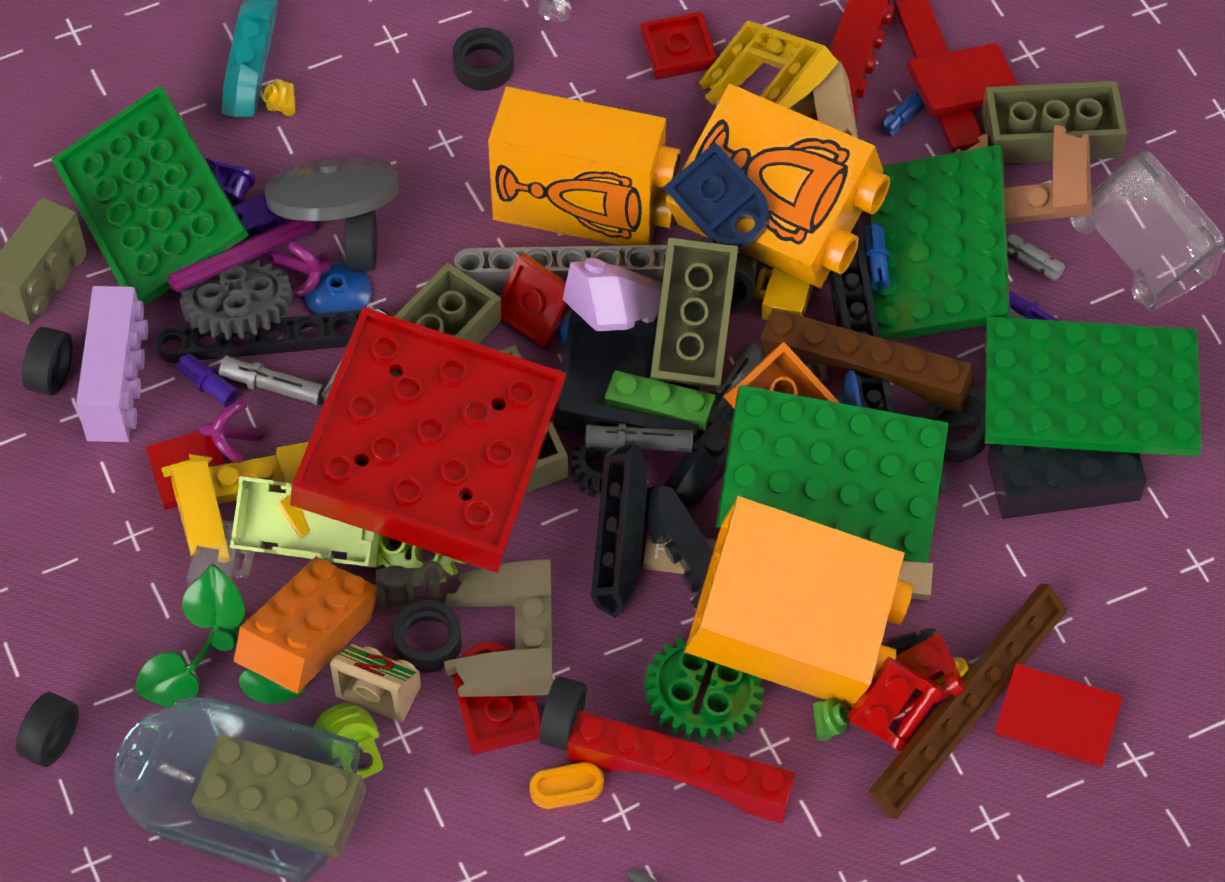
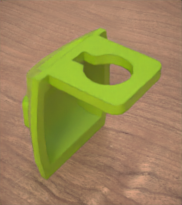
[313,702,383,779]

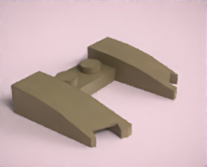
[444,559,553,697]

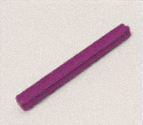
[167,219,316,292]

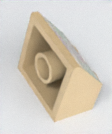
[330,644,421,723]

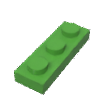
[605,370,716,431]

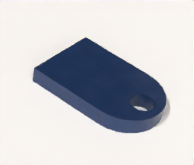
[663,142,770,249]

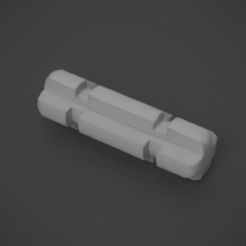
[1007,234,1065,281]

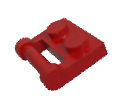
[895,633,966,725]
[848,656,946,751]

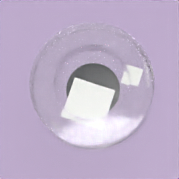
[538,0,572,23]

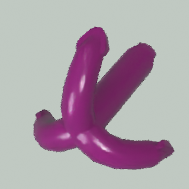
[268,242,332,297]
[200,401,263,463]

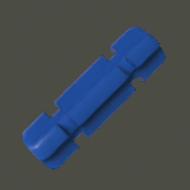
[880,88,925,136]

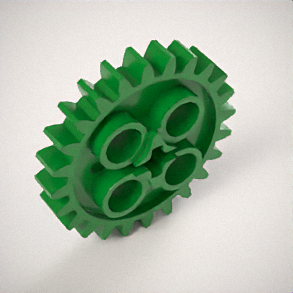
[643,637,764,746]

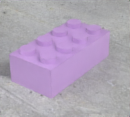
[76,286,148,442]

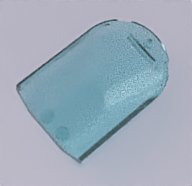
[114,698,361,882]

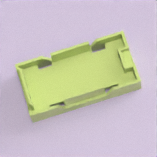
[230,476,379,567]

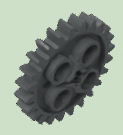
[180,260,293,339]

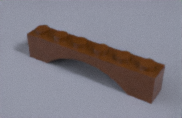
[761,308,973,412]

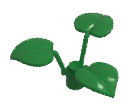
[136,563,307,708]

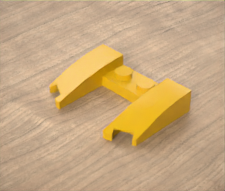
[698,20,839,108]
[171,442,309,563]

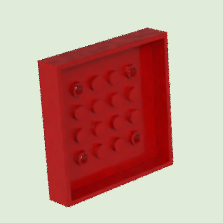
[290,307,566,573]

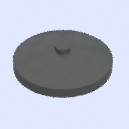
[264,157,400,221]

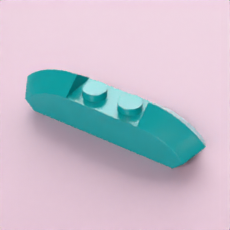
[221,0,277,117]

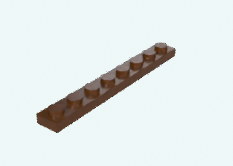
[868,584,1067,820]

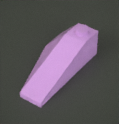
[562,258,663,331]

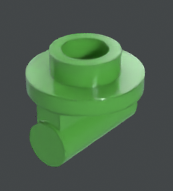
[813,698,850,741]

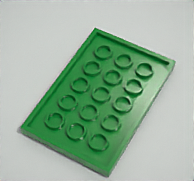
[52,85,249,306]
[870,144,1010,341]
[984,316,1202,457]
[716,385,949,563]

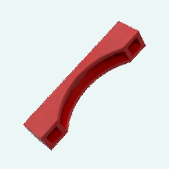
[568,710,795,823]

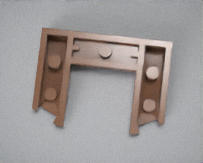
[956,125,1092,224]

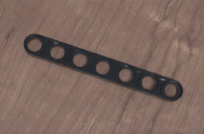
[156,309,391,363]

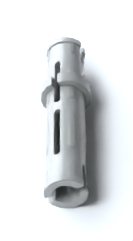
[219,356,325,406]

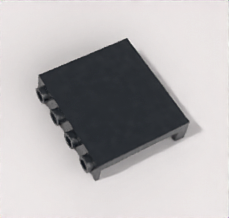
[553,309,699,452]

